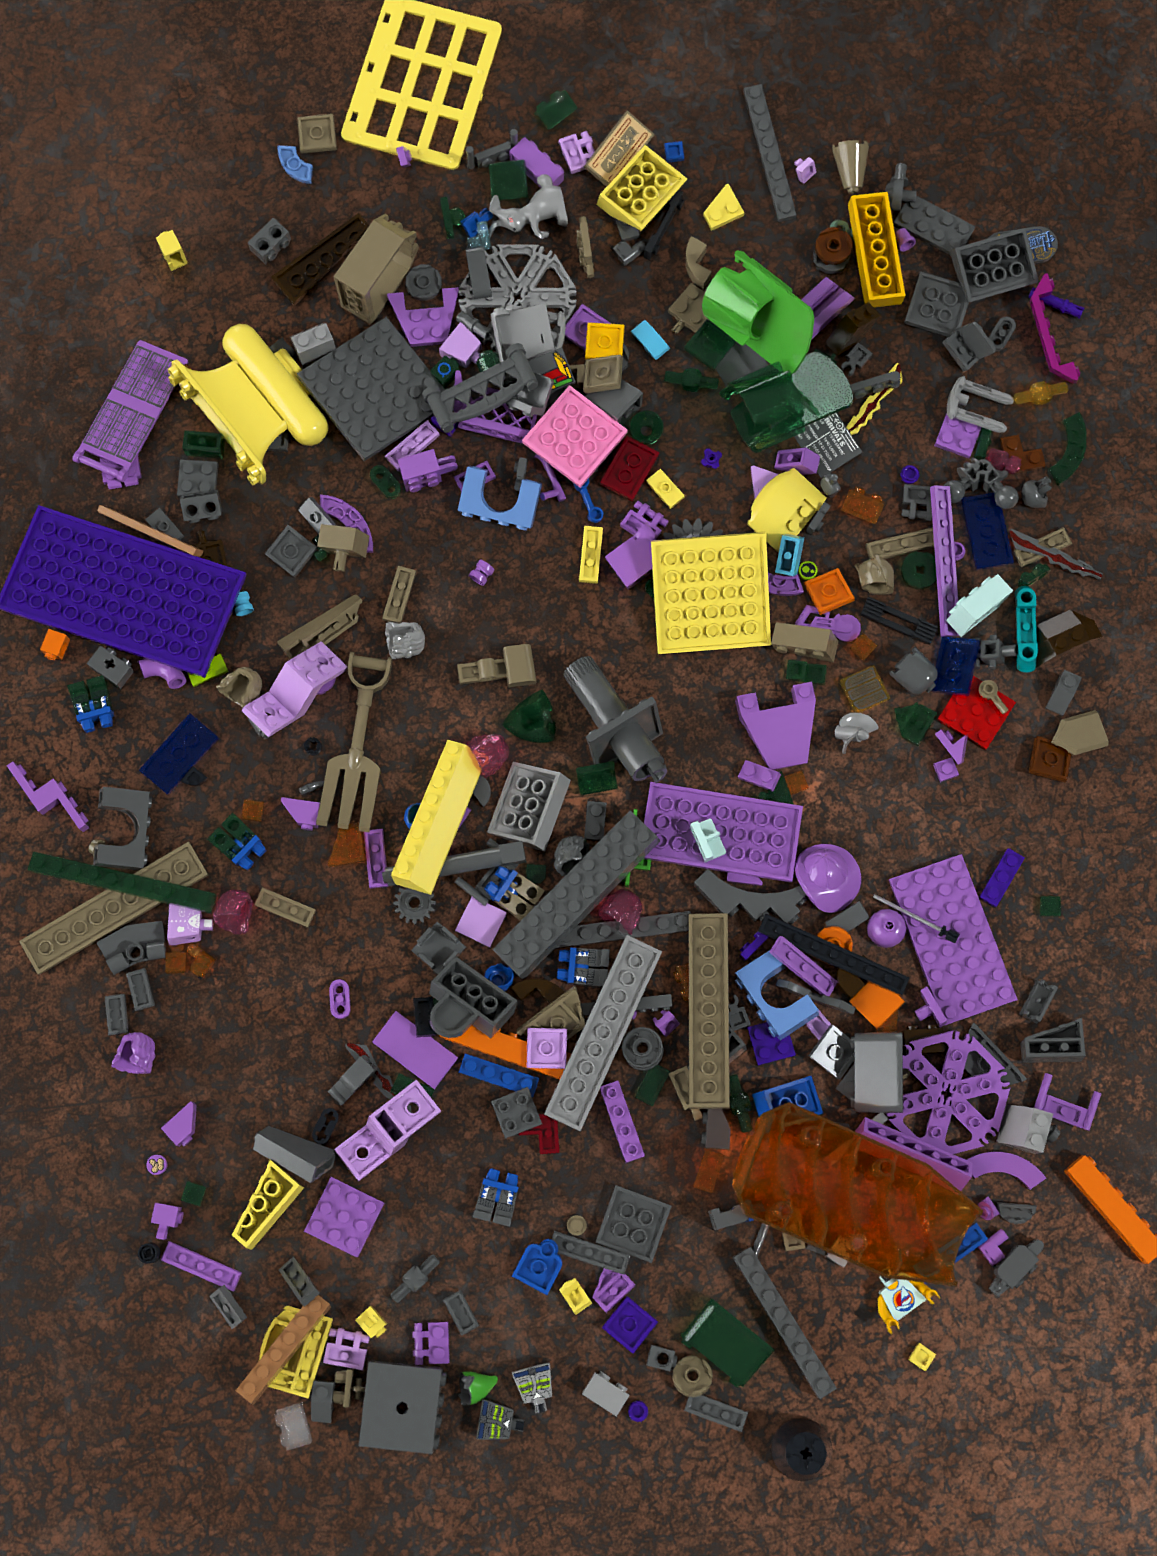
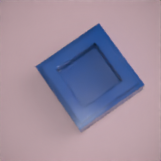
[664,141,684,163]

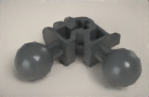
[943,458,1019,509]

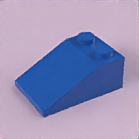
[752,1076,823,1132]

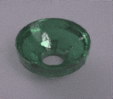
[630,411,664,444]

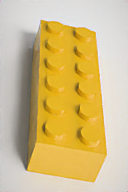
[848,192,906,307]

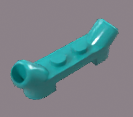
[1015,586,1038,673]

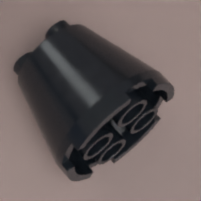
[771,1418,832,1481]

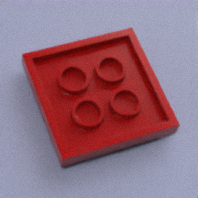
[937,672,1016,751]

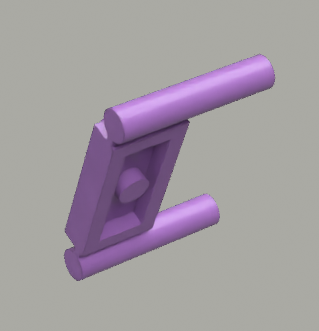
[1034,1073,1101,1131]

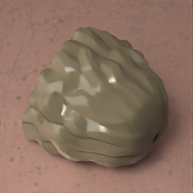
[216,667,262,708]

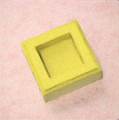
[908,1342,936,1371]

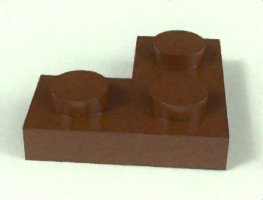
[1000,435,1046,475]

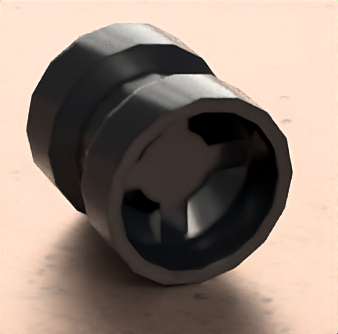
[138,1243,161,1264]

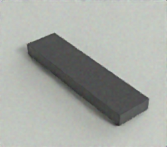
[552,1231,631,1275]

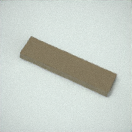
[865,527,934,559]

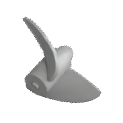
[835,712,879,754]

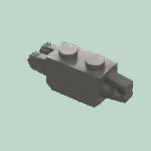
[988,1239,1044,1297]

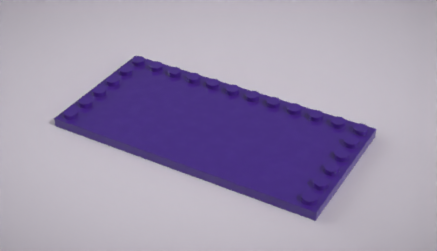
[0,505,247,678]

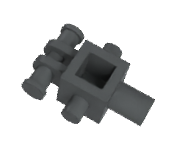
[970,635,1018,670]

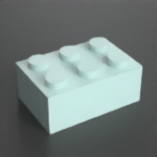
[946,574,1013,637]

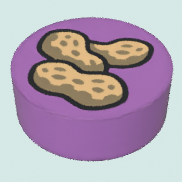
[146,1155,167,1175]

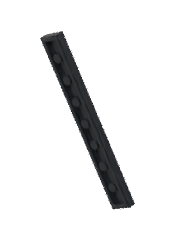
[758,914,910,996]

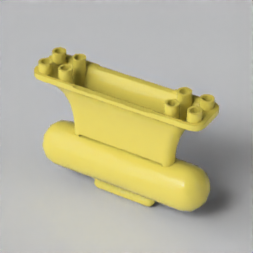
[168,324,328,486]

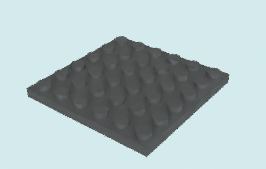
[297,317,445,461]

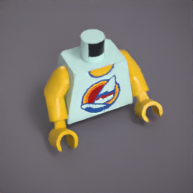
[877,1270,940,1334]

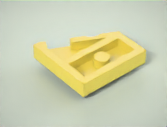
[703,184,744,231]

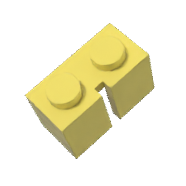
[156,230,188,271]

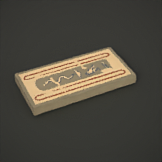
[583,111,655,187]

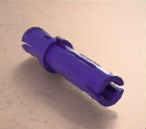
[1028,287,1084,319]

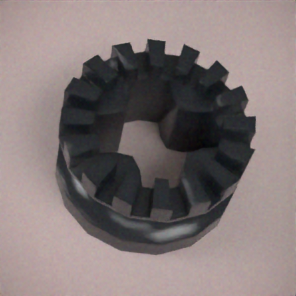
[304,737,322,756]

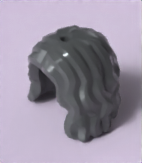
[554,835,589,876]

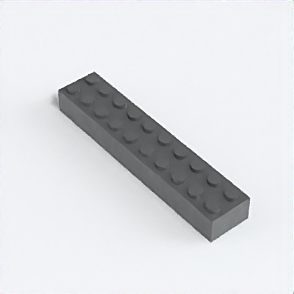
[492,811,660,980]

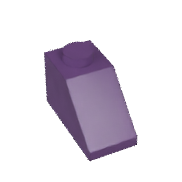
[774,448,820,475]
[281,797,320,831]
[161,1101,197,1147]

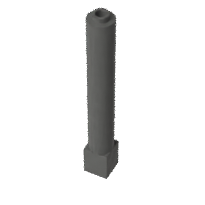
[382,841,527,886]

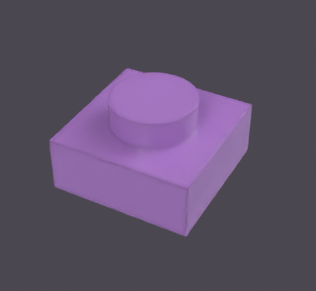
[396,146,412,168]
[933,757,959,782]

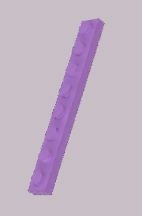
[930,485,960,637]

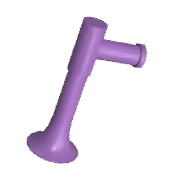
[533,454,566,502]

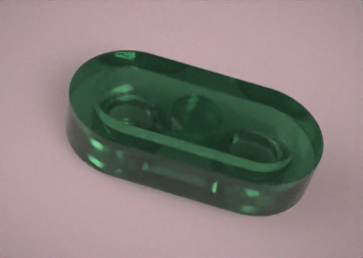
[370,465,401,499]

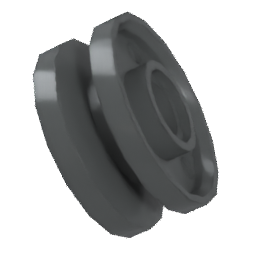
[622,1027,664,1071]

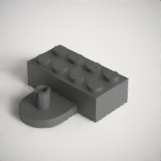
[429,956,517,1038]

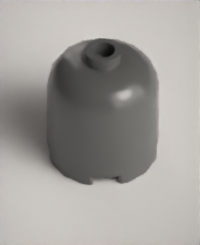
[889,646,938,695]

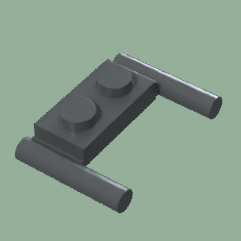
[466,129,518,169]
[454,838,519,906]

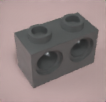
[247,218,291,264]
[180,490,222,523]

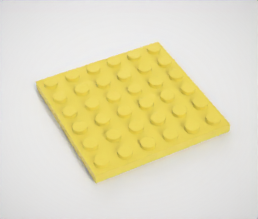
[651,532,771,654]

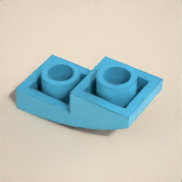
[631,320,670,360]

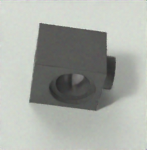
[646,1344,678,1371]

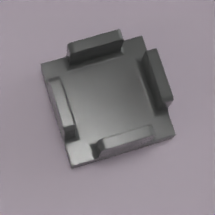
[411,922,466,974]

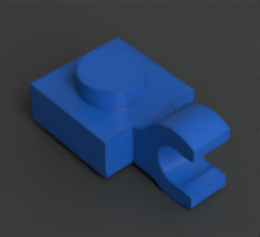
[460,208,494,238]

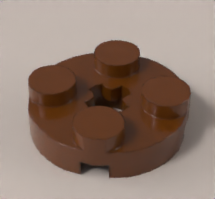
[815,227,852,265]

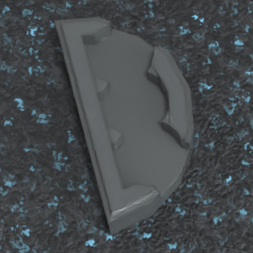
[473,775,491,808]
[996,1203,1037,1224]

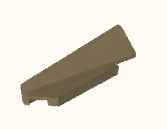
[277,594,362,659]

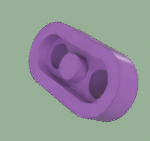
[329,979,351,1019]

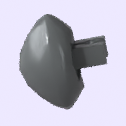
[1021,476,1052,509]

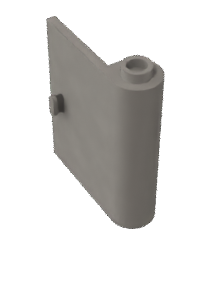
[490,303,555,381]

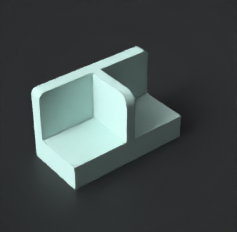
[690,819,726,862]

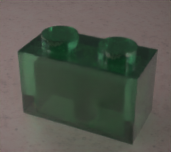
[182,430,225,459]

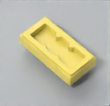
[646,469,685,509]

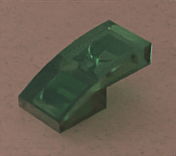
[786,660,828,685]

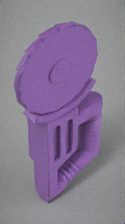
[795,605,861,642]

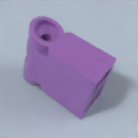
[605,522,656,590]

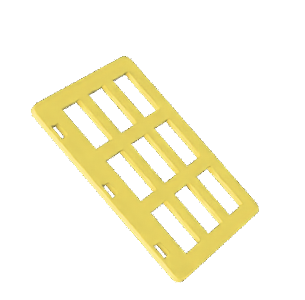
[341,0,502,170]

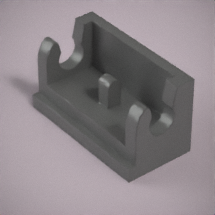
[1019,980,1058,1024]

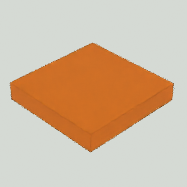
[804,568,855,615]
[849,982,905,1030]

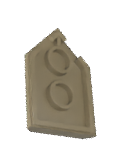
[1051,710,1109,756]

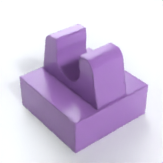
[653,1010,679,1037]

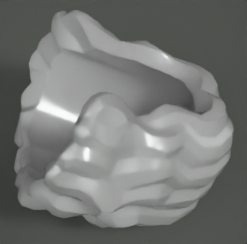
[385,622,425,659]

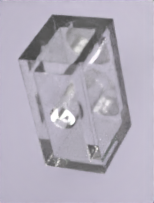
[274,1402,313,1450]

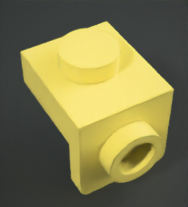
[559,1278,592,1315]

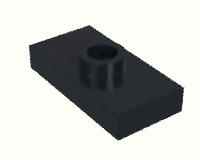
[413,997,437,1038]

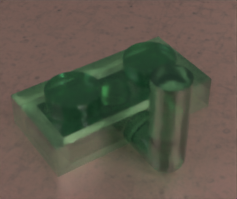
[757,771,794,805]

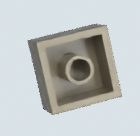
[317,524,369,572]

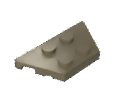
[516,986,586,1040]

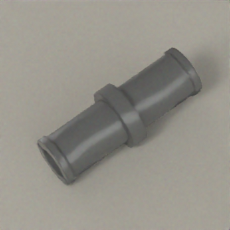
[456,311,492,340]

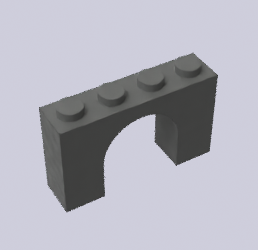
[93,786,152,870]

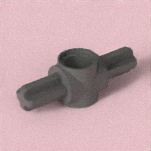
[390,1254,440,1303]

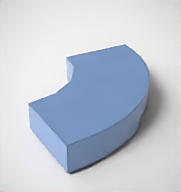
[278,145,313,184]

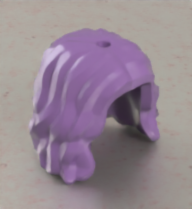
[111,1032,155,1074]

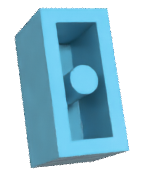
[775,534,805,576]

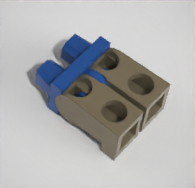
[484,866,545,921]

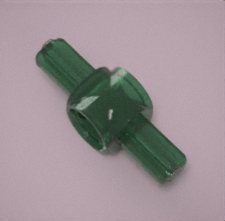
[664,368,719,392]
[730,1075,753,1133]

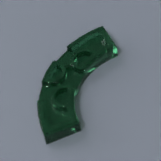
[1049,412,1087,485]

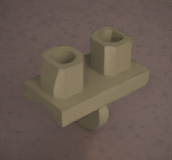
[333,1368,366,1408]

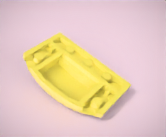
[747,468,827,553]
[259,1306,333,1399]

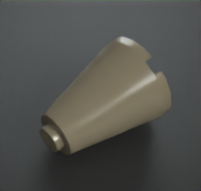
[832,140,869,194]

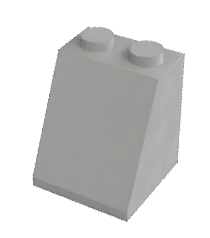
[290,323,336,369]
[996,1104,1053,1154]

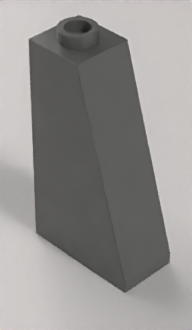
[253,1126,336,1183]

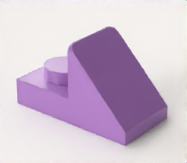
[935,729,968,765]

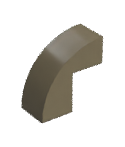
[685,236,712,290]

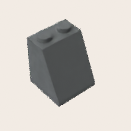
[584,379,643,426]

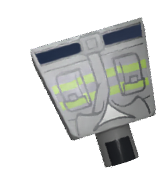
[512,1362,552,1413]

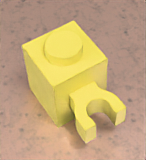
[355,1306,388,1338]

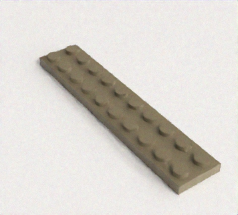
[19,842,209,975]
[689,913,730,1109]

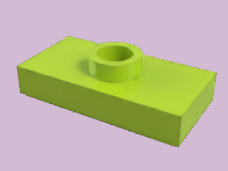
[187,654,229,687]

